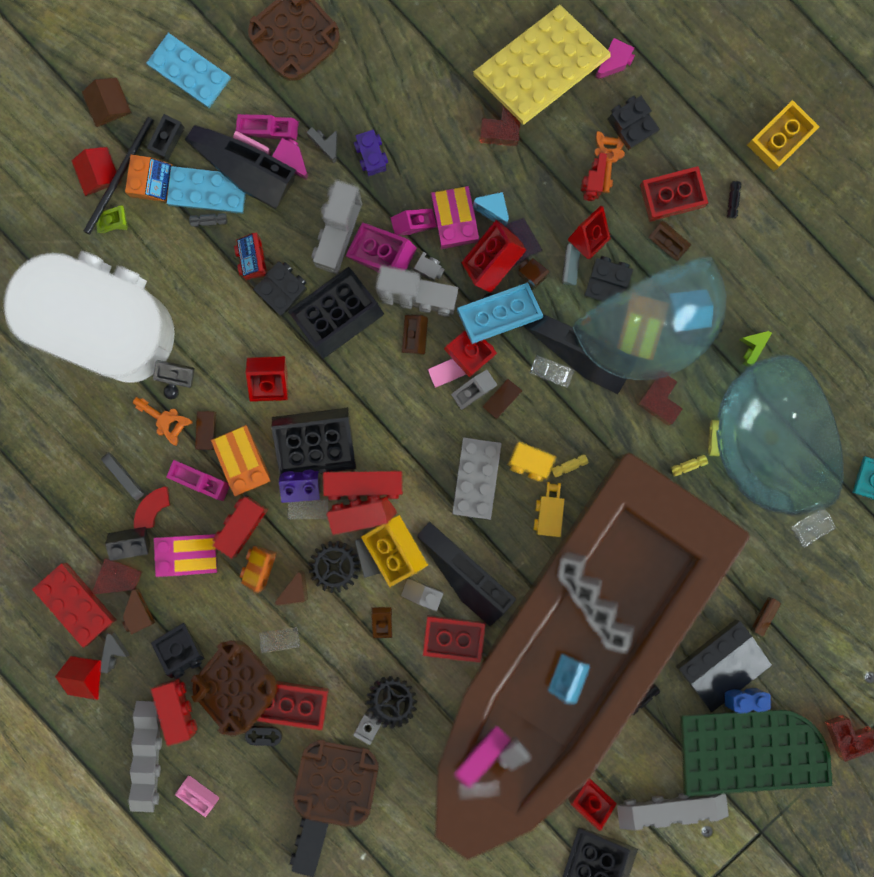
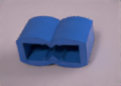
[725,688,771,713]

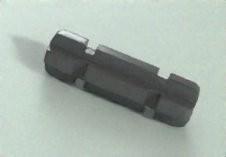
[189,213,227,227]

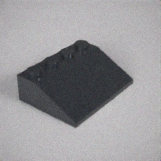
[288,267,385,359]
[271,407,356,474]
[676,619,772,712]
[563,828,638,877]

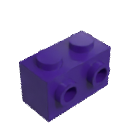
[354,129,388,176]
[279,470,321,503]

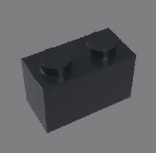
[147,114,185,161]
[105,527,150,561]

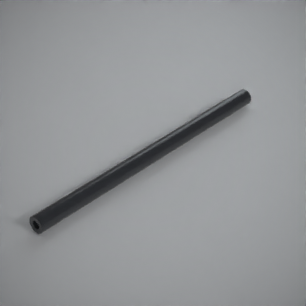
[83,117,154,235]

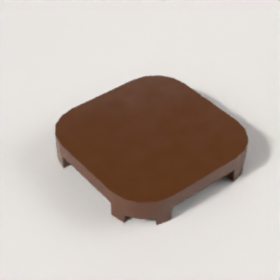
[248,0,340,81]
[191,640,277,736]
[294,740,378,827]

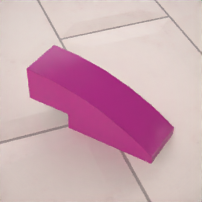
[236,114,299,140]
[166,460,230,501]
[454,726,511,788]

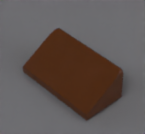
[648,220,691,261]
[402,315,428,355]
[483,379,522,420]
[195,411,216,450]
[751,597,781,637]

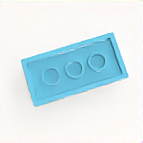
[146,33,231,108]
[167,166,246,214]
[457,283,543,344]

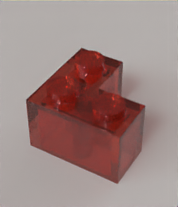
[480,105,520,146]
[637,371,683,426]
[825,715,874,762]

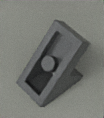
[307,127,338,163]
[101,632,130,673]

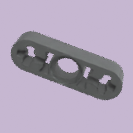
[101,452,145,500]

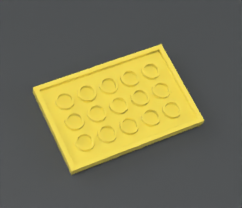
[473,5,611,125]

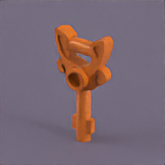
[594,131,625,193]
[133,397,193,446]

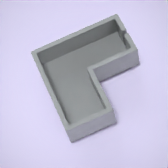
[311,180,362,275]
[376,266,458,317]

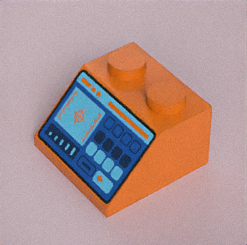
[125,155,173,202]

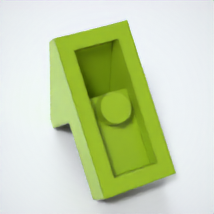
[96,205,128,233]
[739,331,772,368]

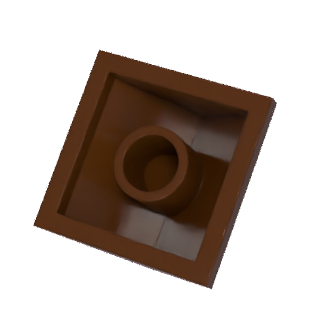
[82,78,131,127]
[275,570,308,605]

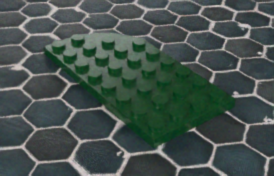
[680,710,833,796]

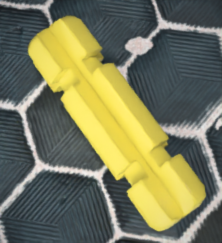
[552,454,589,477]
[671,455,708,476]

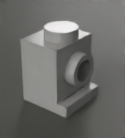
[414,252,445,282]
[353,712,382,745]

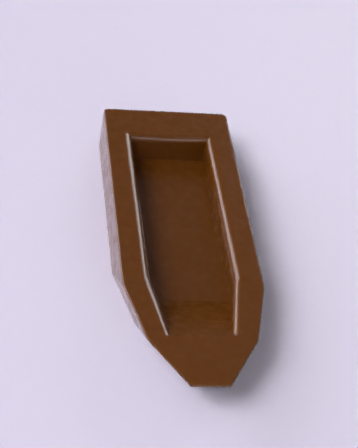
[435,453,750,860]

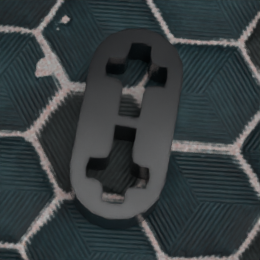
[245,726,283,746]

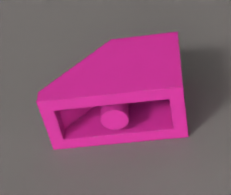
[596,38,635,79]
[272,138,308,180]
[390,209,437,236]

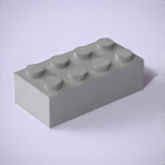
[452,438,501,520]

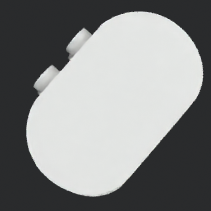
[5,251,174,383]

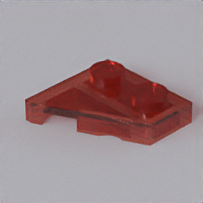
[92,558,142,594]

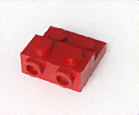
[580,153,607,201]
[444,330,497,378]

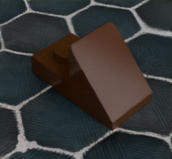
[372,607,392,638]

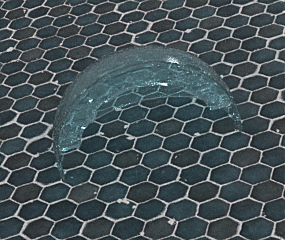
[572,257,727,380]
[716,355,843,515]

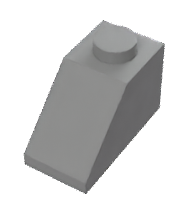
[451,370,497,410]
[401,578,444,611]
[498,737,531,770]

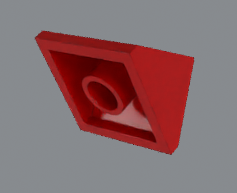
[71,147,121,196]
[568,206,611,259]
[55,656,101,700]
[569,779,617,831]

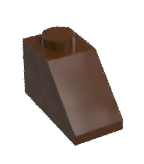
[518,258,550,290]
[123,589,155,635]

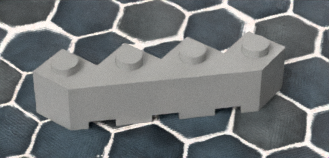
[559,552,634,653]
[128,701,162,812]
[617,793,729,830]

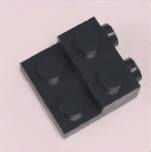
[607,95,660,150]
[584,256,633,307]
[253,261,308,316]
[151,623,205,679]

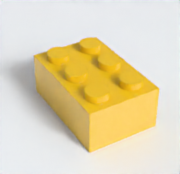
[747,100,819,172]
[508,442,556,481]
[361,515,428,587]

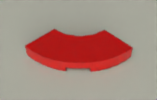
[134,486,170,529]

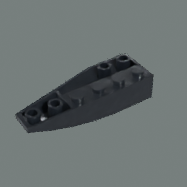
[185,125,296,210]
[524,314,637,395]
[417,521,517,627]

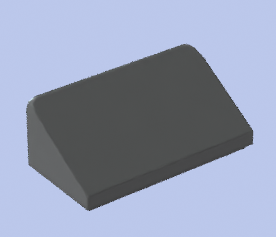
[355,538,381,578]

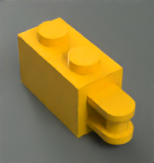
[533,482,565,537]

